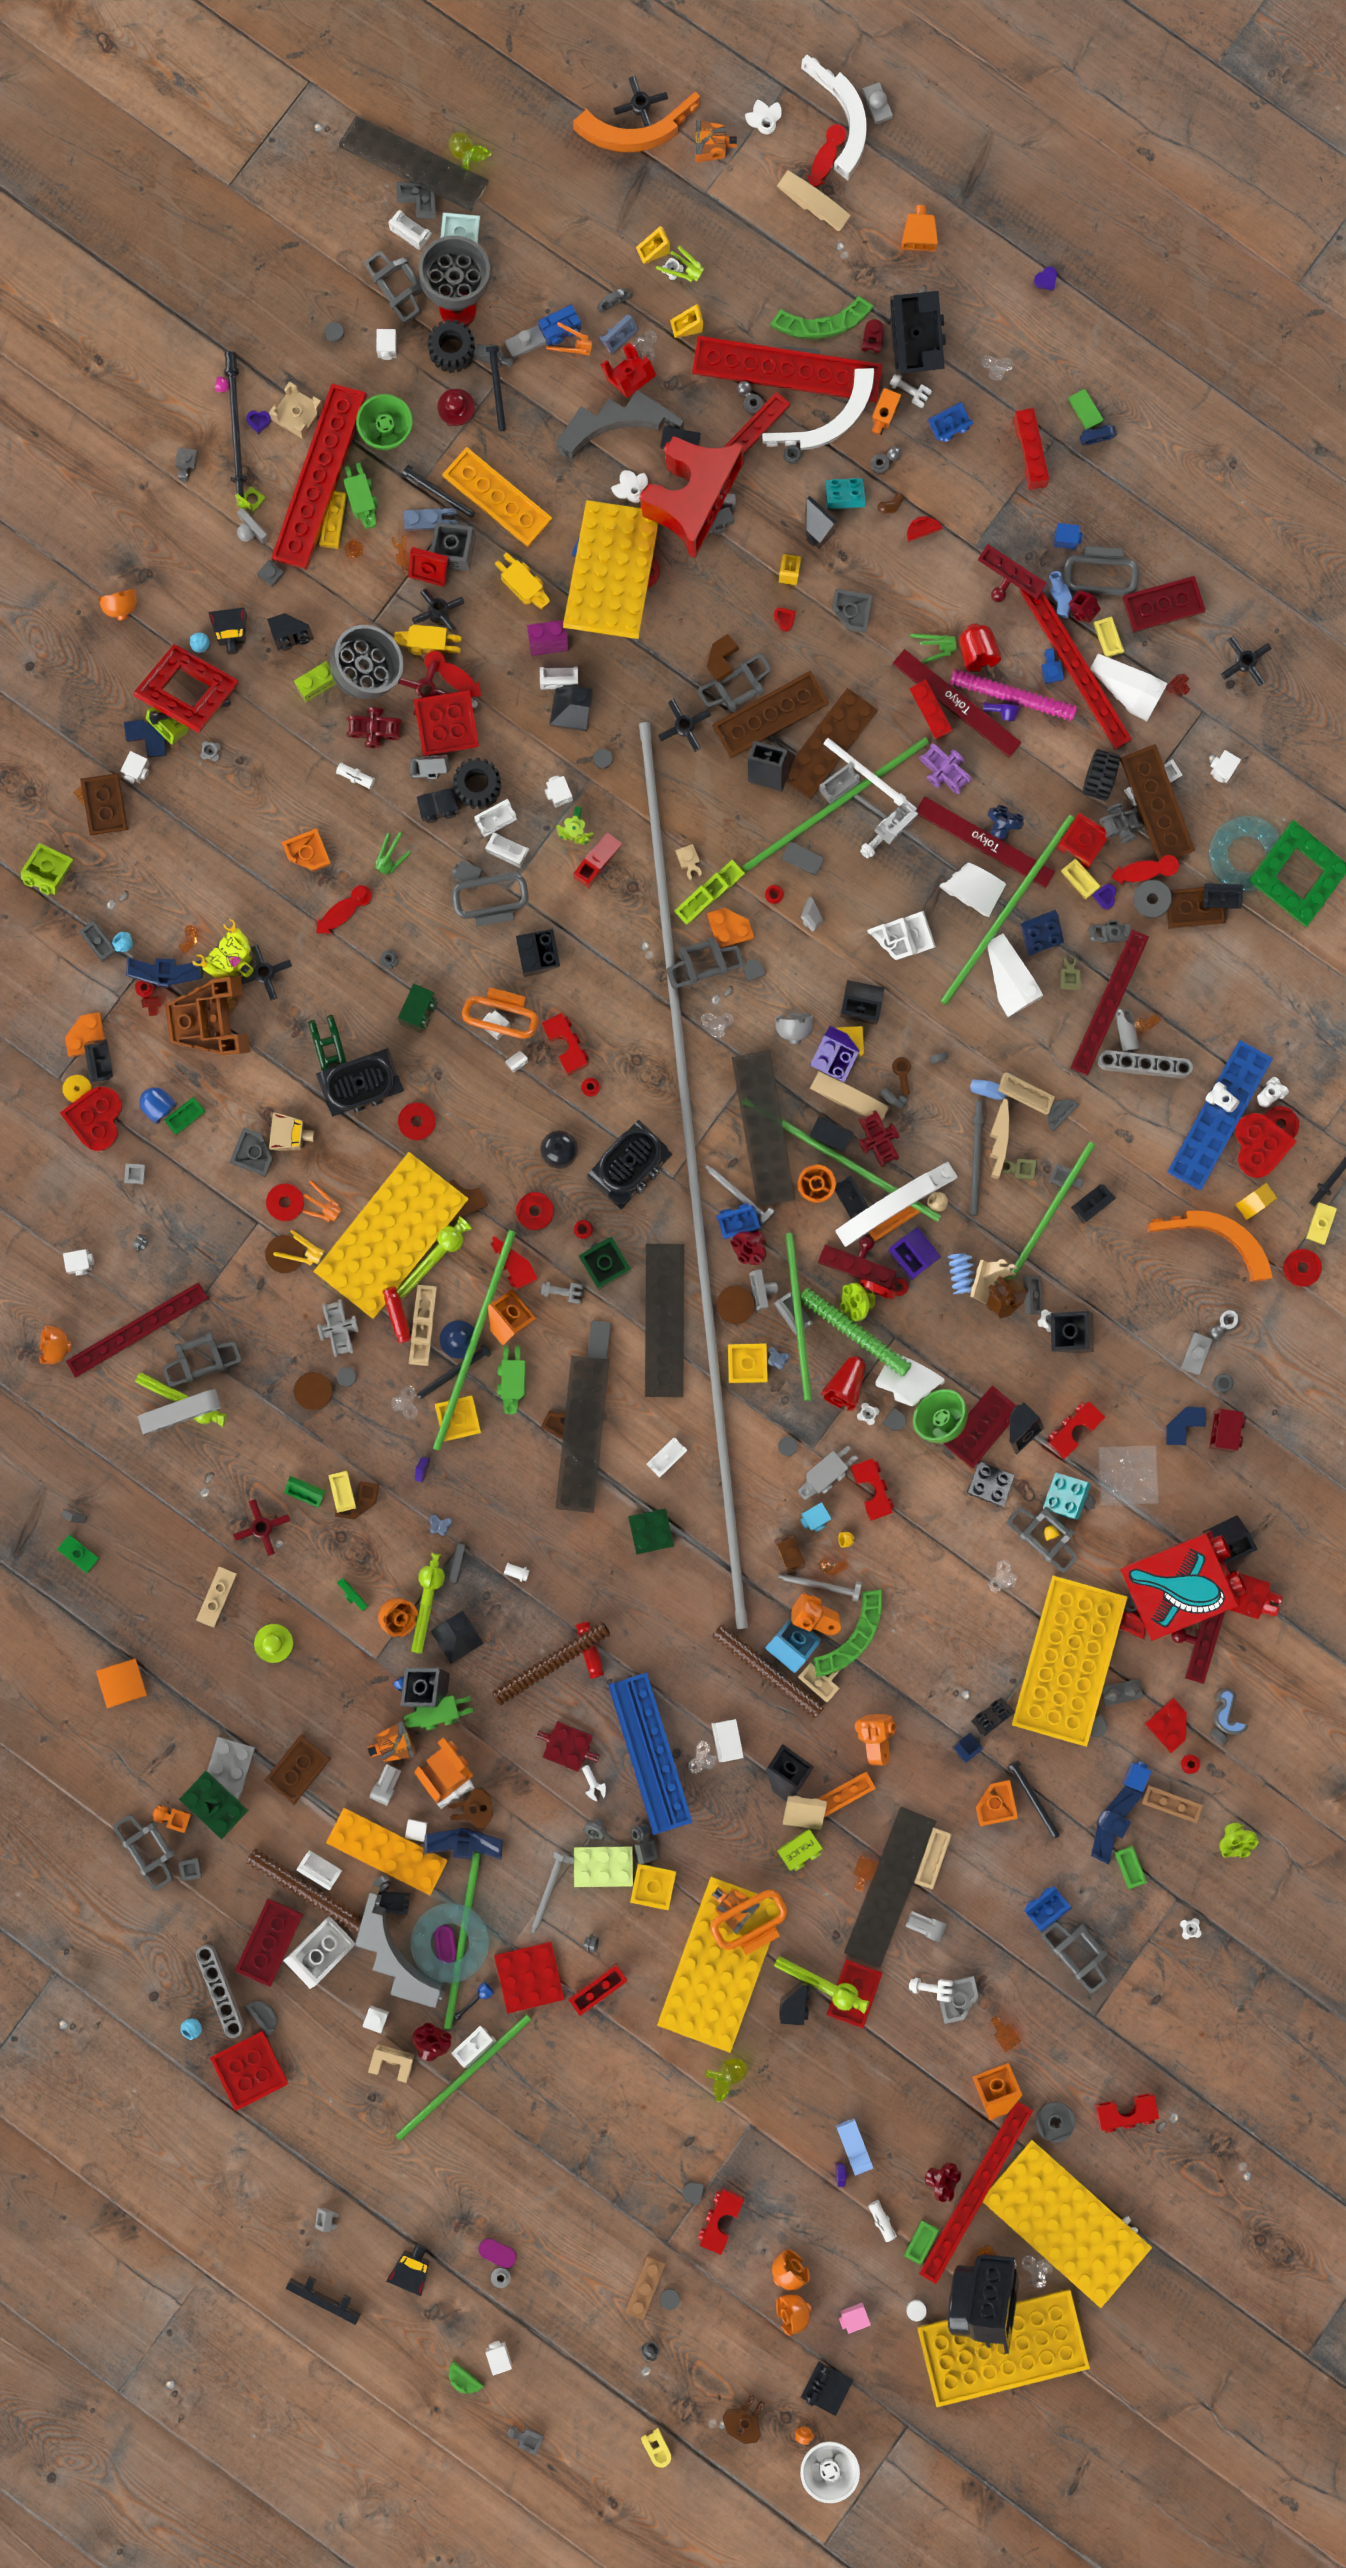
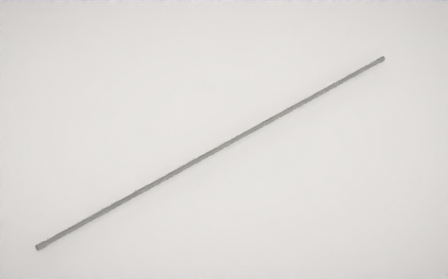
[639,722,748,1629]

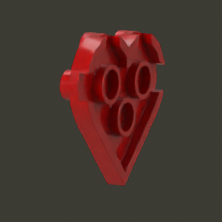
[60,1087,123,1152]
[1235,1113,1297,1178]

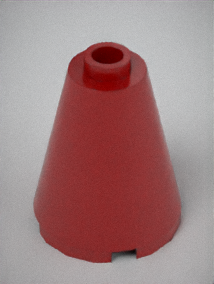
[820,1356,866,1411]

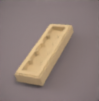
[998,1072,1054,1115]
[196,1567,237,1628]
[914,1827,952,1890]

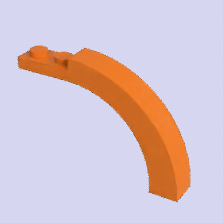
[573,91,700,152]
[1147,1210,1273,1282]

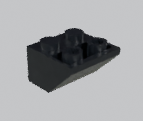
[267,613,314,651]
[748,740,795,792]
[516,929,560,977]
[840,980,884,1025]
[1202,1515,1258,1565]
[779,1981,810,2025]

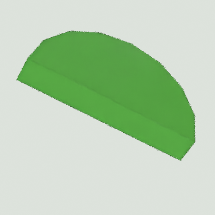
[449,2361,484,2394]

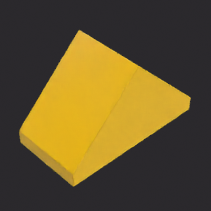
[636,226,670,264]
[670,304,703,338]
[778,554,801,585]
[836,1026,864,1059]
[1235,1183,1277,1220]

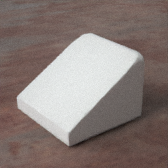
[505,1051,528,1073]
[405,1819,428,1842]

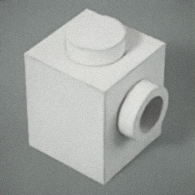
[1210,750,1241,783]
[120,751,150,784]
[544,776,573,808]
[483,1010,510,1040]
[63,1249,94,1276]

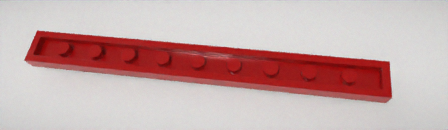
[1019,589,1132,750]
[919,2101,1033,2284]

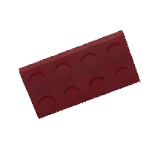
[1122,576,1206,633]
[943,1385,1017,1469]
[235,1898,303,1987]

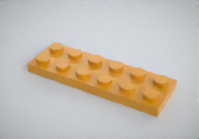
[442,447,552,547]
[326,1807,448,1895]

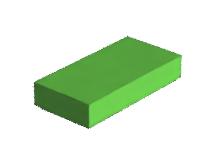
[1068,389,1104,430]
[1114,1846,1147,1889]
[903,2220,939,2265]

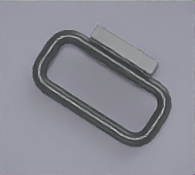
[1063,546,1139,596]
[452,872,529,926]

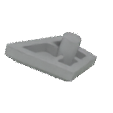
[801,897,823,932]

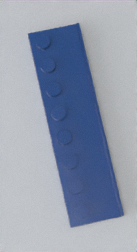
[608,1673,693,1835]

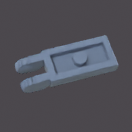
[404,508,457,531]

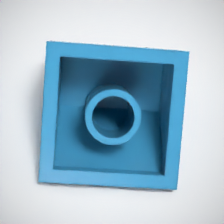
[765,1617,822,1673]

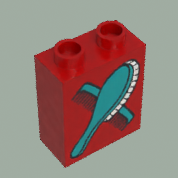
[1120,1530,1247,1641]

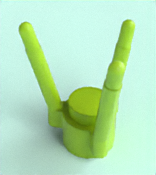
[656,246,704,282]

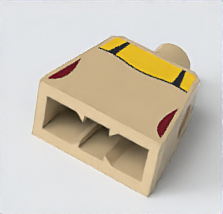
[269,1113,315,1151]

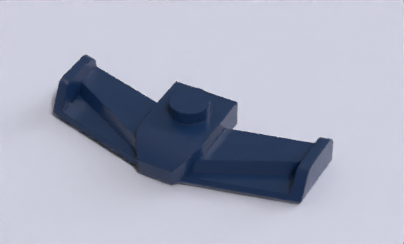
[126,957,204,988]
[1091,1786,1143,1865]
[423,1827,503,1860]

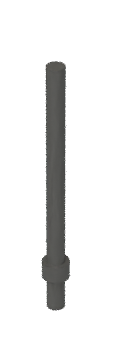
[970,1101,984,1216]

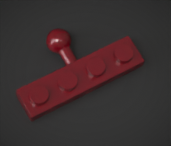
[978,544,1049,602]
[818,1235,897,1290]
[1171,1612,1225,1684]

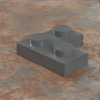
[396,182,435,219]

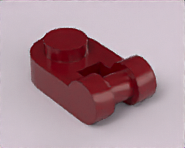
[861,319,884,354]

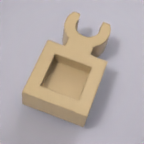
[675,844,701,880]

